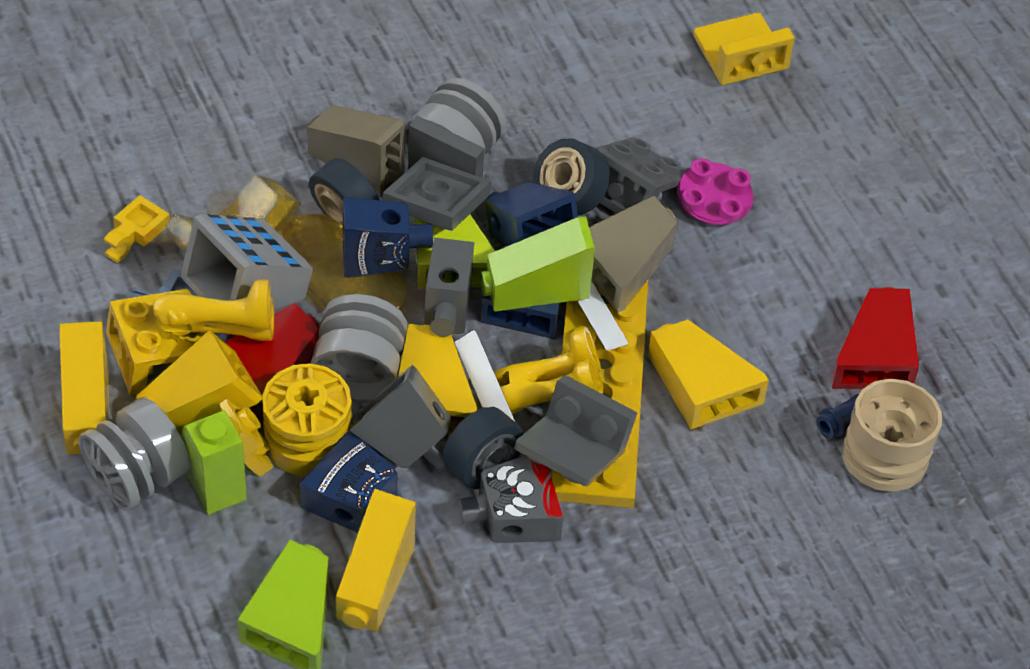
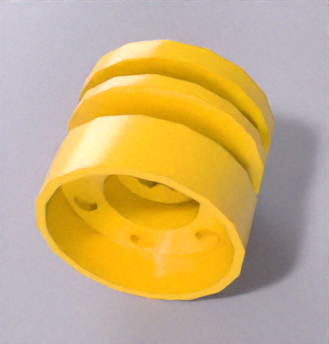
[262,363,352,477]

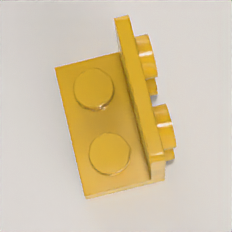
[693,12,795,86]
[106,289,207,395]

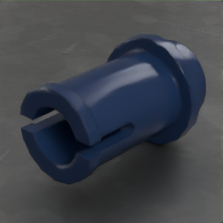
[816,394,859,439]

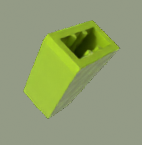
[480,216,595,311]
[180,410,247,515]
[238,539,329,669]

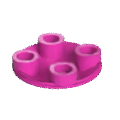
[677,158,753,225]

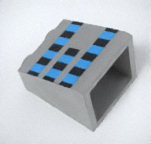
[181,214,313,310]

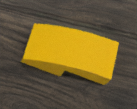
[220,399,273,477]

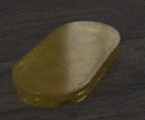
[277,214,407,313]

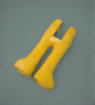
[154,279,274,341]
[493,327,603,414]

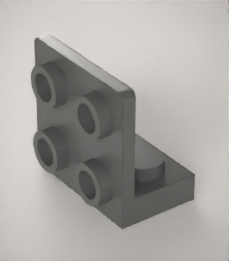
[596,137,685,214]
[514,375,637,486]

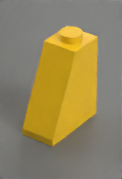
[648,319,769,429]
[60,321,109,455]
[398,324,477,435]
[136,330,263,435]
[336,489,416,632]

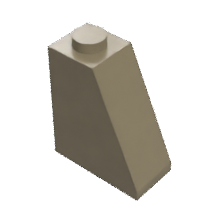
[307,105,405,197]
[589,196,677,313]

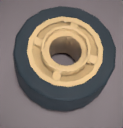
[532,138,610,216]
[308,158,379,230]

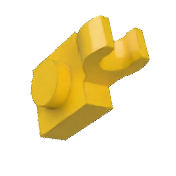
[104,195,170,263]

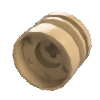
[842,379,942,492]

